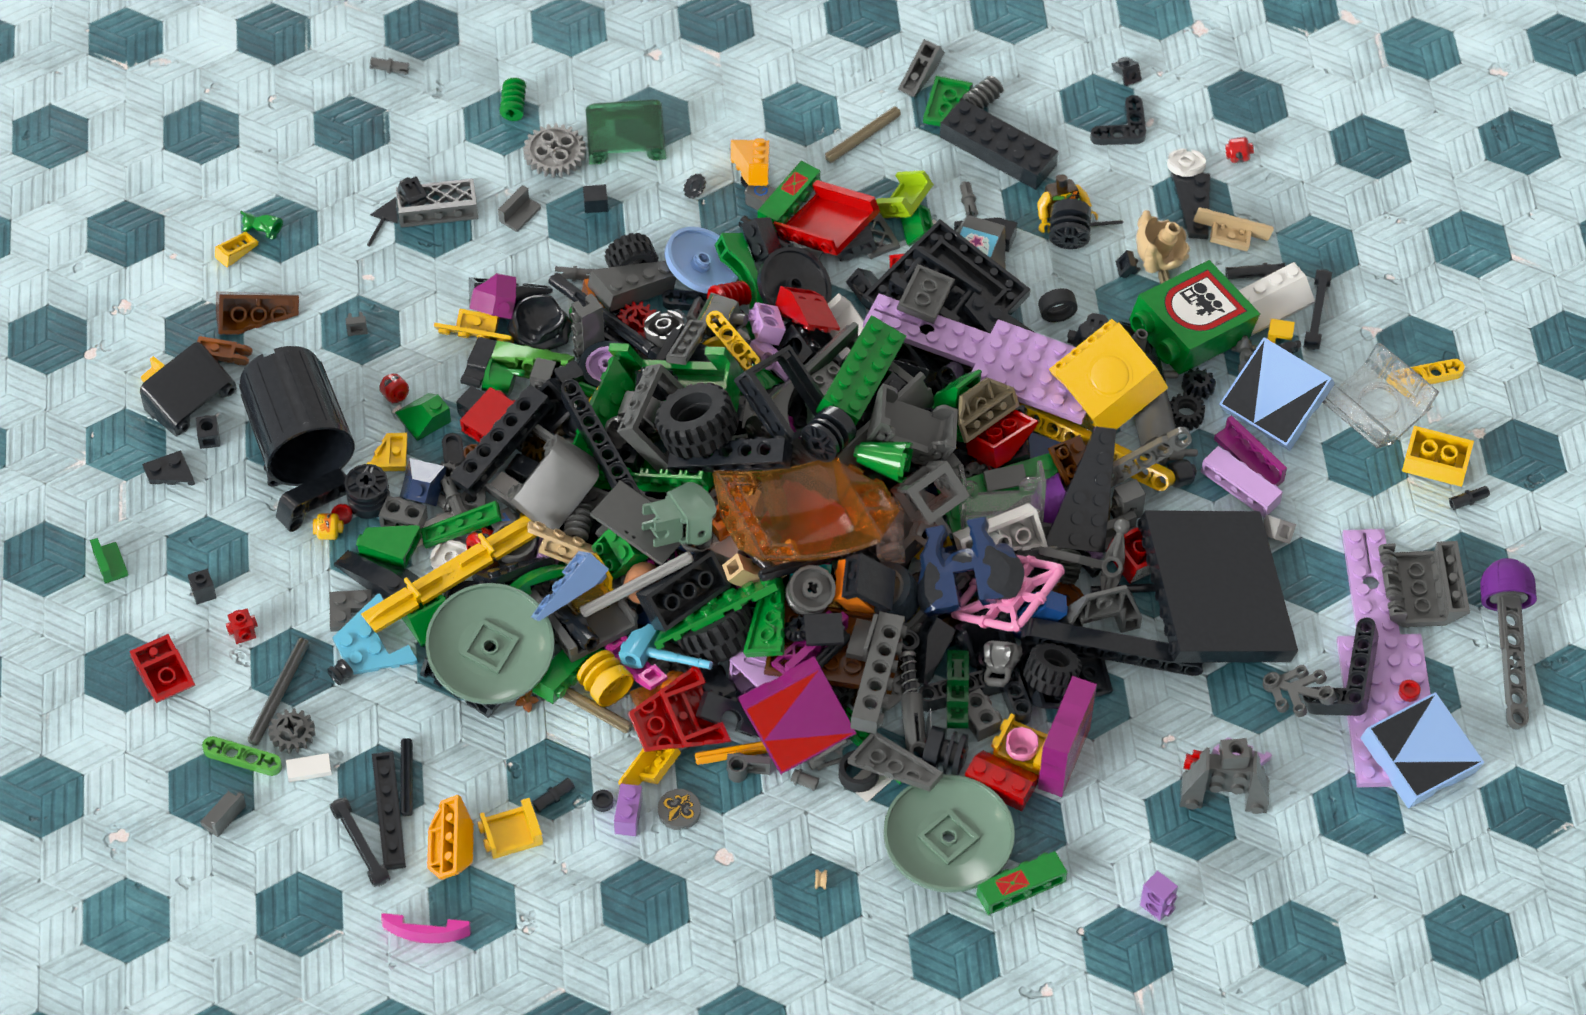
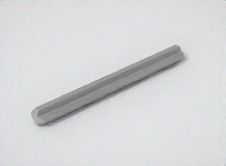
[580,552,694,617]

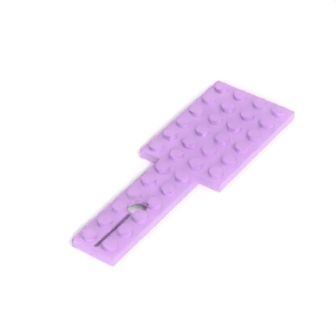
[863,294,1087,425]

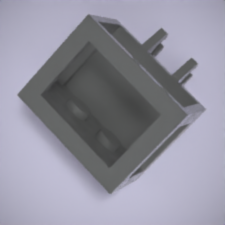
[890,461,970,540]

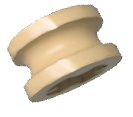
[815,869,827,890]

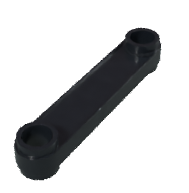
[1303,269,1332,350]
[329,797,390,887]

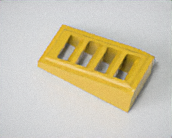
[215,231,259,267]

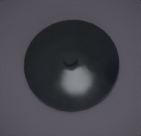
[757,247,832,325]

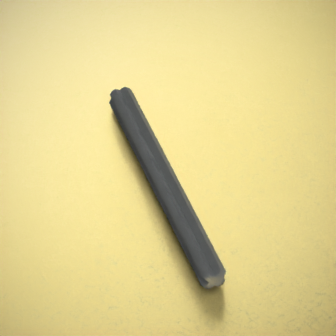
[248,638,309,745]

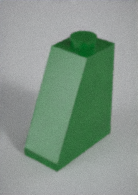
[356,525,422,569]

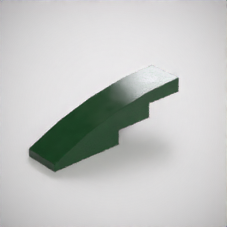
[947,650,969,729]

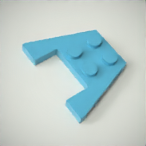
[332,593,418,675]

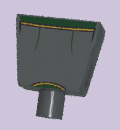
[697,293,748,335]

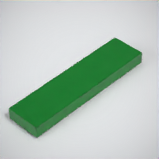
[421,501,502,549]

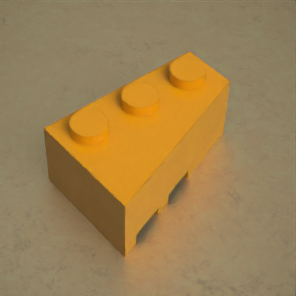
[731,138,769,186]

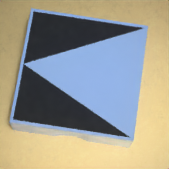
[1219,337,1335,451]
[1360,692,1484,809]

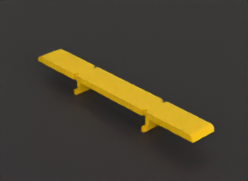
[361,515,537,633]

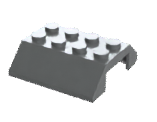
[1378,541,1470,627]

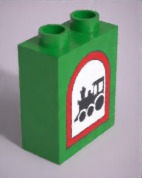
[1129,260,1260,375]

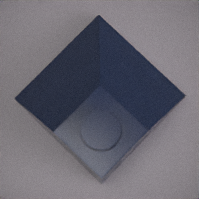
[399,458,446,506]

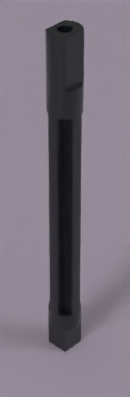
[548,273,661,360]

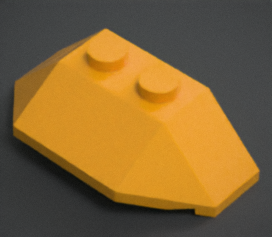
[427,795,474,880]

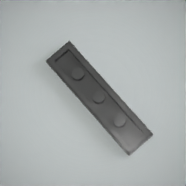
[666,319,709,365]

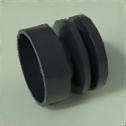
[1049,199,1091,249]
[800,406,857,462]
[344,464,390,519]
[922,725,969,775]

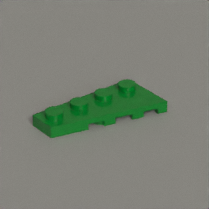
[743,582,785,657]

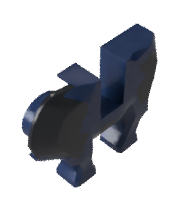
[917,517,1024,617]

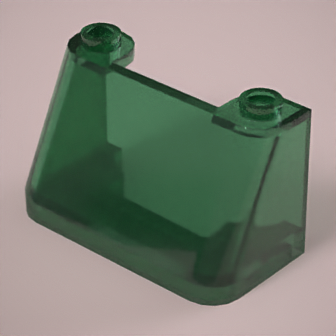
[585,100,666,165]

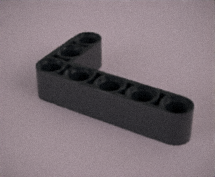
[1303,617,1379,716]
[918,667,1032,725]

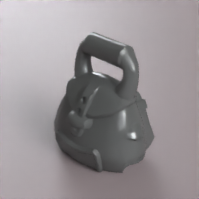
[984,641,1022,687]

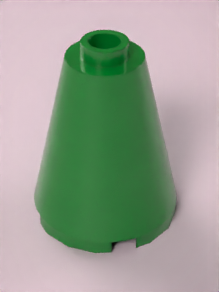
[854,442,913,483]

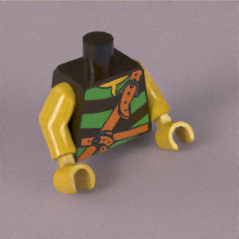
[1037,174,1098,233]

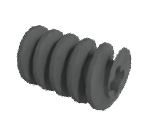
[963,76,1004,110]
[563,502,595,542]

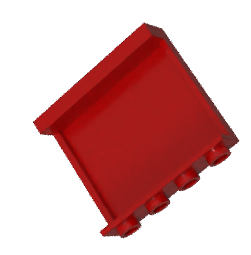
[774,180,880,256]

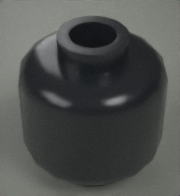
[1167,459,1197,488]

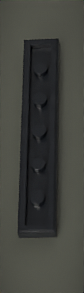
[372,751,406,870]

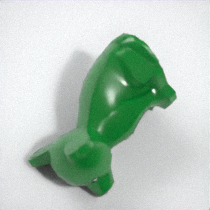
[240,211,283,239]

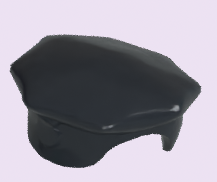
[508,295,573,350]

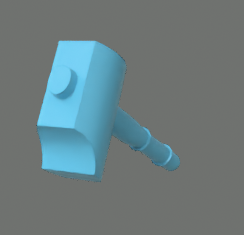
[619,624,713,670]

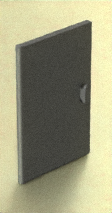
[590,480,681,565]

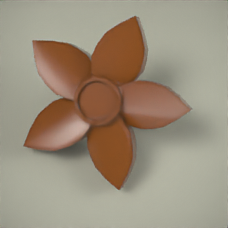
[515,690,539,713]

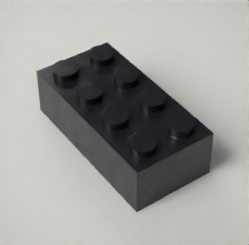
[635,549,732,632]

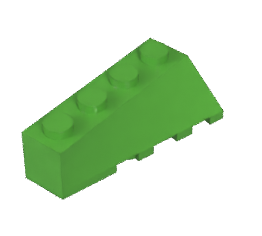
[491,340,575,379]

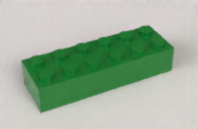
[815,315,906,426]

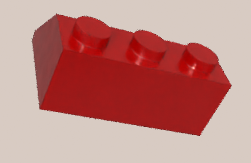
[965,750,1039,811]

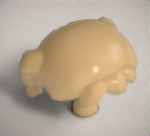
[1136,210,1190,273]

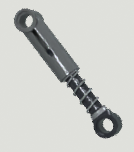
[899,630,926,759]

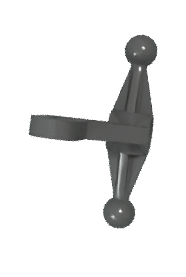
[1038,518,1130,591]

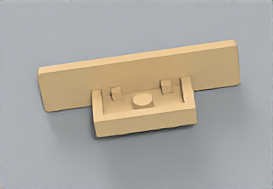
[1194,208,1274,251]
[527,521,594,564]

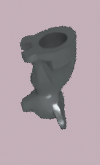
[1231,336,1256,374]

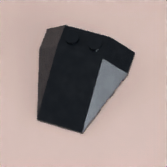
[1018,642,1113,709]

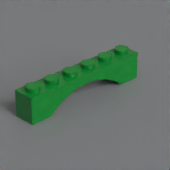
[715,233,764,340]

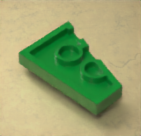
[923,76,973,127]

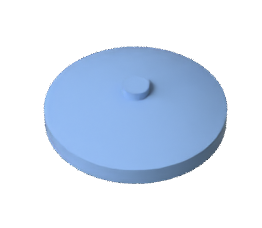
[665,227,738,294]

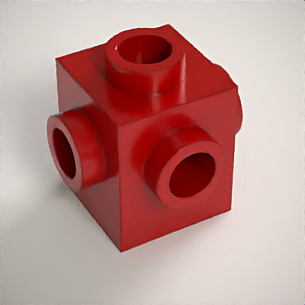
[226,608,258,645]

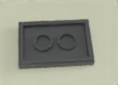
[897,264,955,324]

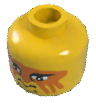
[313,513,344,540]

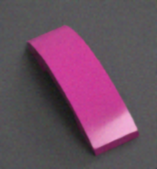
[604,636,668,690]
[381,913,471,944]

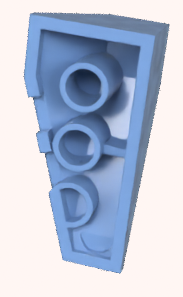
[531,551,609,621]

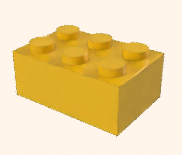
[1402,426,1474,487]

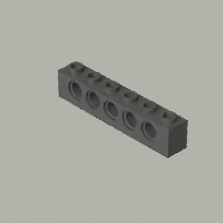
[850,611,907,734]

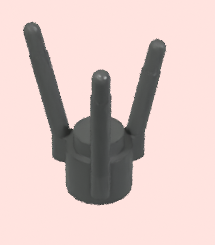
[806,739,848,771]

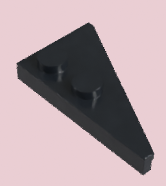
[472,556,555,584]

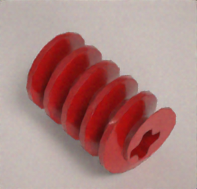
[707,281,752,306]

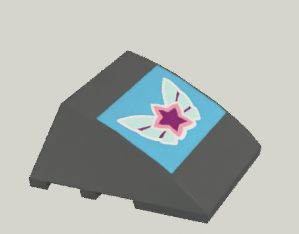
[956,215,1006,269]

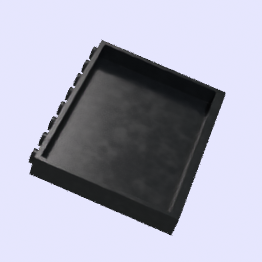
[1138,510,1298,663]

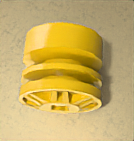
[577,650,634,707]

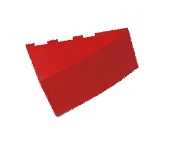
[628,666,731,752]

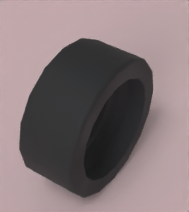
[1038,288,1078,323]
[838,750,879,792]

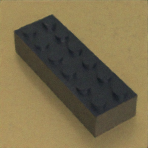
[940,99,1058,190]

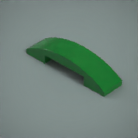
[510,565,567,595]

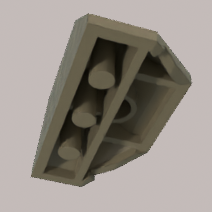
[957,378,1020,443]

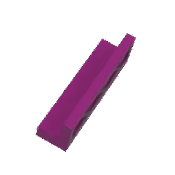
[1214,415,1287,486]
[772,610,849,674]

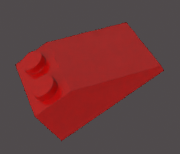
[966,409,1038,468]

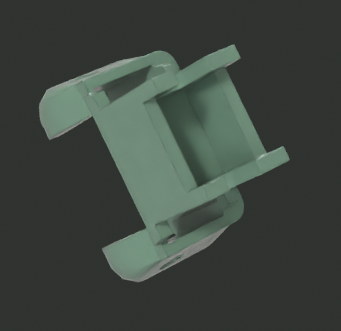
[642,482,716,547]

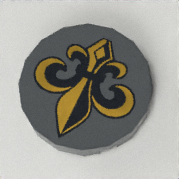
[658,789,701,830]

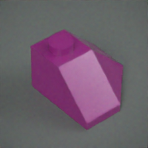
[469,273,517,319]

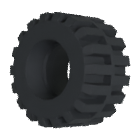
[604,233,659,267]
[1023,643,1082,697]

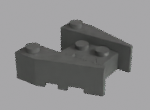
[1180,747,1269,814]

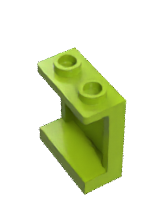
[876,170,934,218]

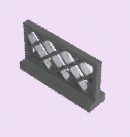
[396,179,478,228]

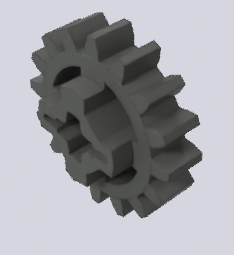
[268,708,316,754]

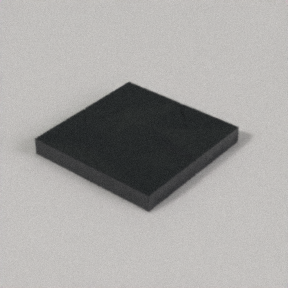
[862,219,1031,375]

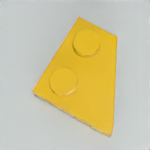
[367,433,408,471]

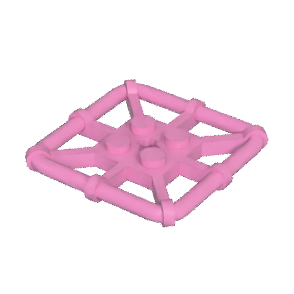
[951,555,1065,632]

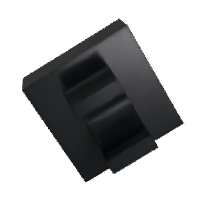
[1115,250,1141,278]

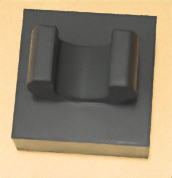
[345,312,368,336]

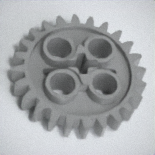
[523,123,586,178]

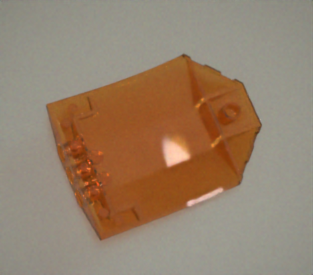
[713,457,900,561]

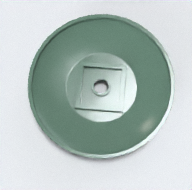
[426,583,554,704]
[883,775,1015,893]

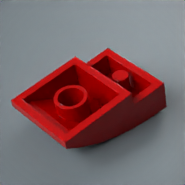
[130,634,195,703]

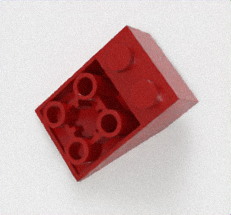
[775,286,840,333]

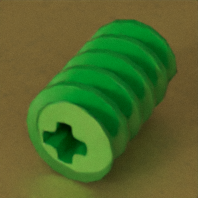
[499,78,526,121]

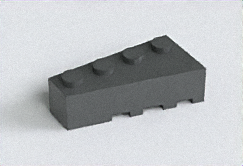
[587,261,677,312]

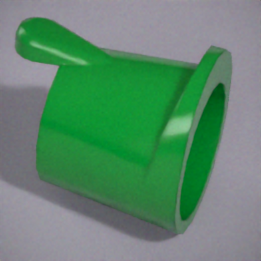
[482,358,525,396]

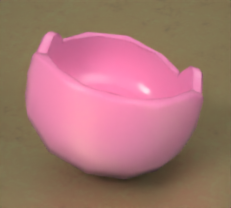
[1006,727,1038,761]

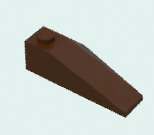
[216,291,299,334]

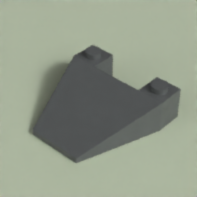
[1058,585,1142,633]

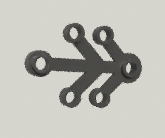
[1263,665,1336,717]

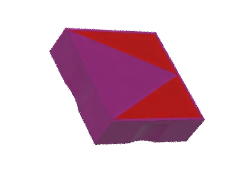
[738,656,857,774]
[1038,676,1097,797]

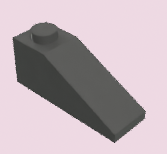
[898,39,945,98]

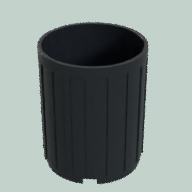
[239,346,355,486]

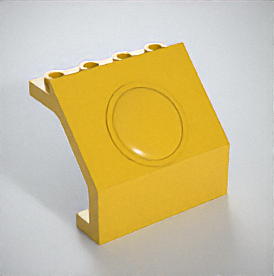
[1049,319,1168,430]

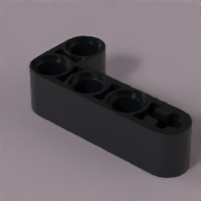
[276,469,347,532]

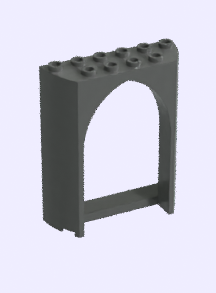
[744,322,934,499]

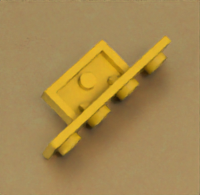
[434,309,514,343]
[618,748,681,786]

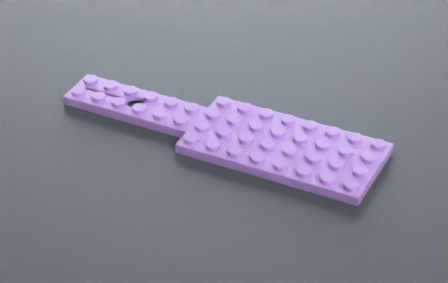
[1336,529,1431,788]

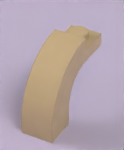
[722,539,801,587]

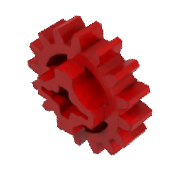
[617,302,656,339]

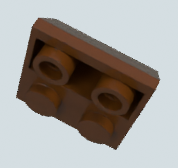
[1048,435,1086,486]

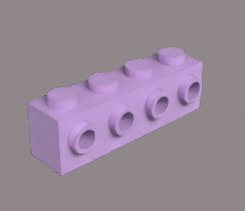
[1201,446,1283,518]

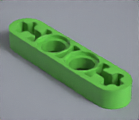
[202,736,282,776]

